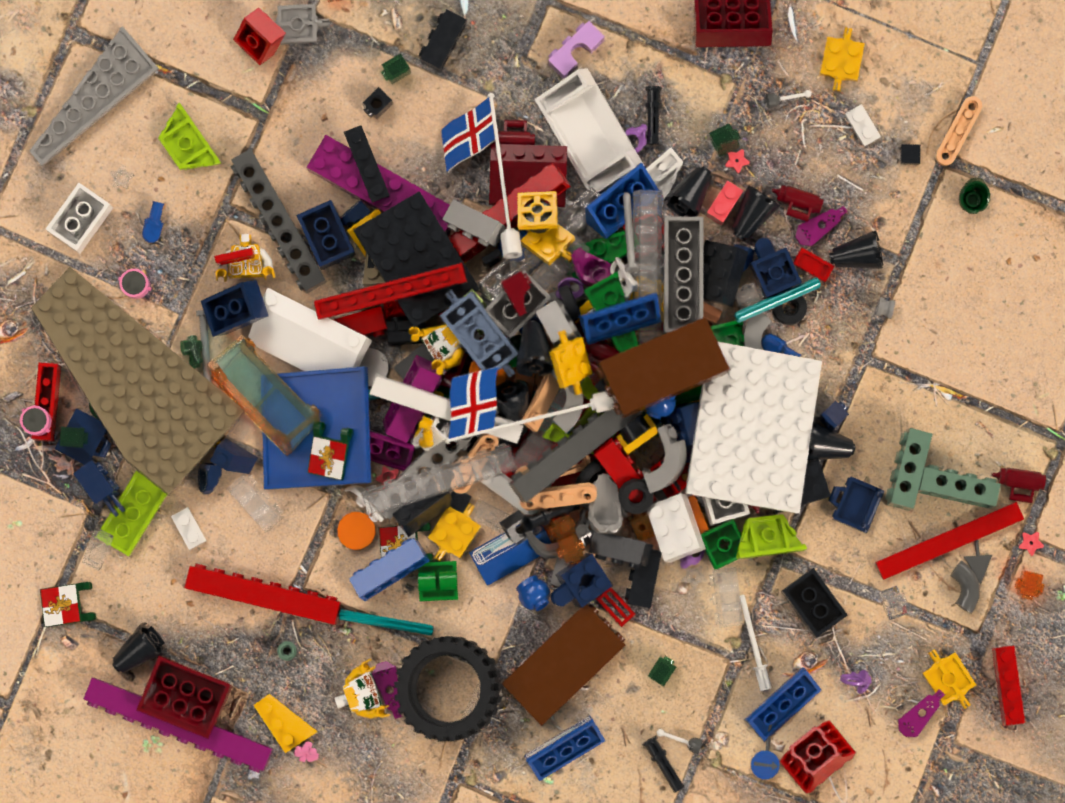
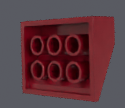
[694,0,773,47]
[489,144,567,207]
[136,656,232,739]

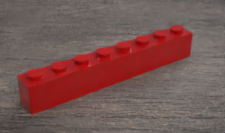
[449,163,571,263]
[184,563,341,625]

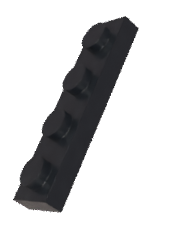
[344,125,390,203]

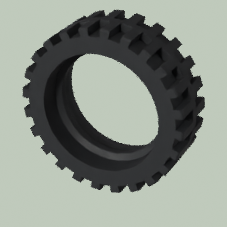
[394,636,503,742]

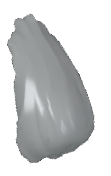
[588,473,623,534]

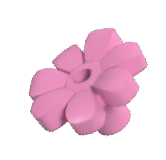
[294,742,319,762]

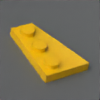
[254,694,318,753]

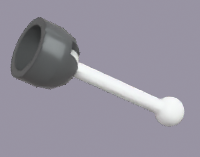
[765,90,811,109]
[657,729,703,754]

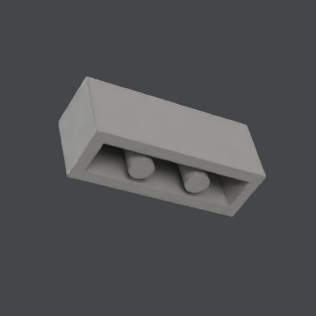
[442,199,506,247]

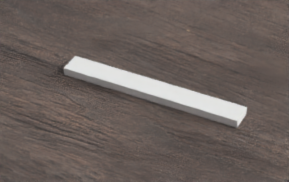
[370,374,524,443]

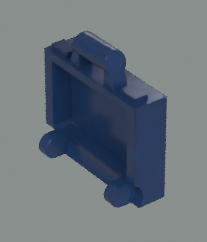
[55,408,112,465]
[828,477,884,534]

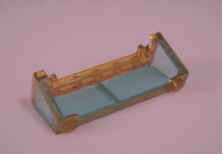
[207,335,320,456]

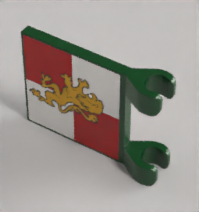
[307,422,353,480]
[378,523,434,562]
[40,582,96,627]

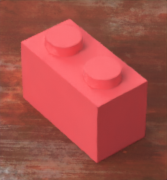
[706,180,744,226]

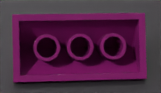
[370,430,416,471]

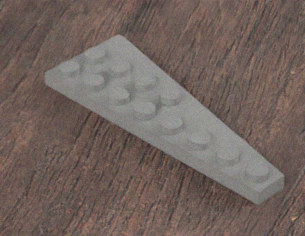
[30,26,159,166]

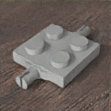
[274,4,330,45]

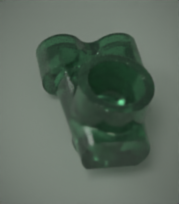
[180,335,203,369]

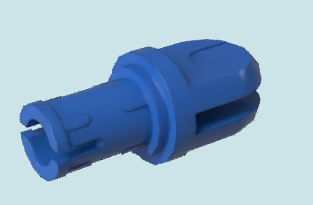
[142,201,164,243]
[761,334,801,357]

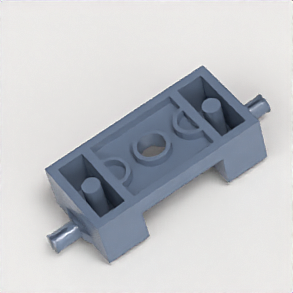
[440,290,518,378]

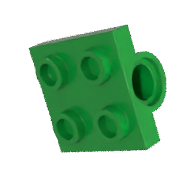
[418,561,458,602]

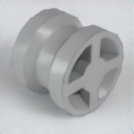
[876,297,895,319]

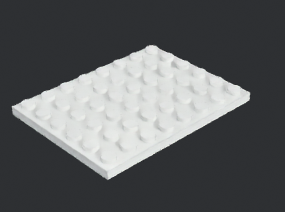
[685,342,822,514]

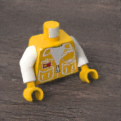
[216,234,275,282]

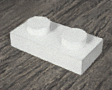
[845,104,881,147]
[171,507,207,550]

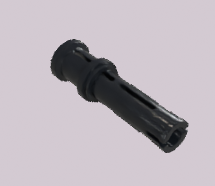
[645,86,662,145]
[524,504,580,531]
[642,735,685,793]

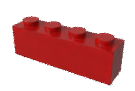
[333,306,387,337]
[31,362,62,442]
[593,437,657,503]
[992,646,1025,726]

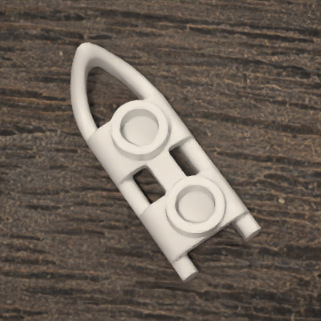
[610,257,638,299]
[345,485,387,522]

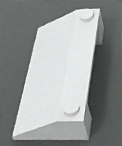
[535,68,644,197]
[247,288,372,371]

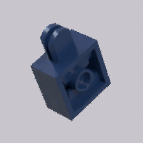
[750,238,802,300]
[661,402,699,463]
[73,460,125,517]
[550,553,613,608]

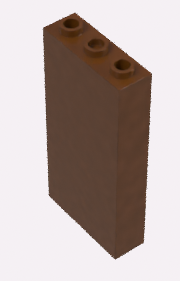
[596,317,730,419]
[503,604,626,726]

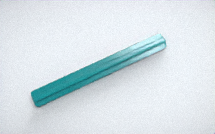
[734,278,821,323]
[339,609,434,636]

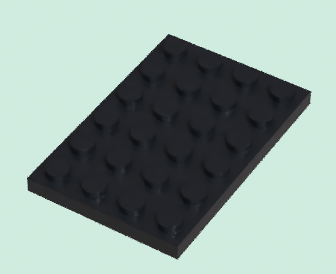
[353,191,480,327]

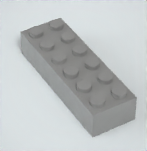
[663,216,703,334]

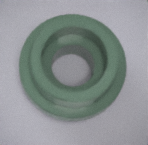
[277,641,297,661]

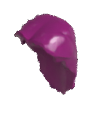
[571,247,611,288]

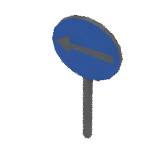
[751,724,780,780]

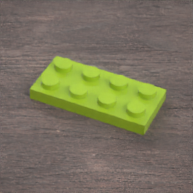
[96,471,167,557]

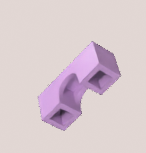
[548,21,605,79]

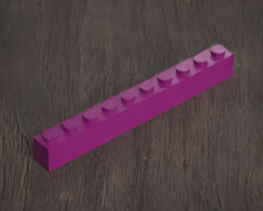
[83,677,273,773]

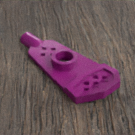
[795,206,848,247]
[372,661,402,719]
[898,689,945,737]

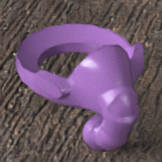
[625,124,647,153]
[556,277,584,300]
[680,550,705,569]
[840,670,872,694]

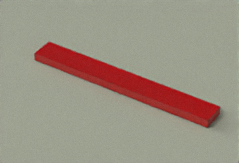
[314,263,467,320]
[875,502,1024,580]

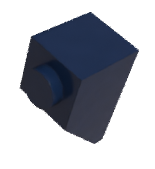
[818,401,849,430]
[210,438,258,474]

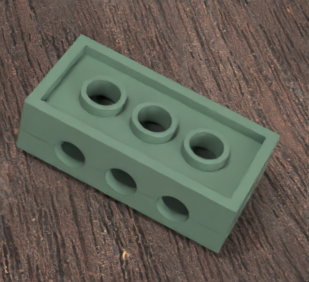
[885,428,933,511]
[918,465,1001,509]

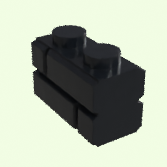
[387,317,426,346]

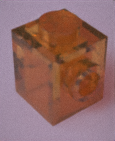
[630,511,655,541]
[546,514,576,540]
[556,533,585,564]
[1015,570,1044,601]

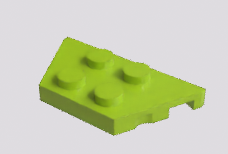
[158,103,221,170]
[736,514,807,559]

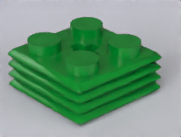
[701,519,741,570]

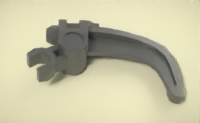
[525,509,594,559]

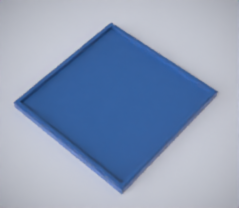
[261,366,371,490]

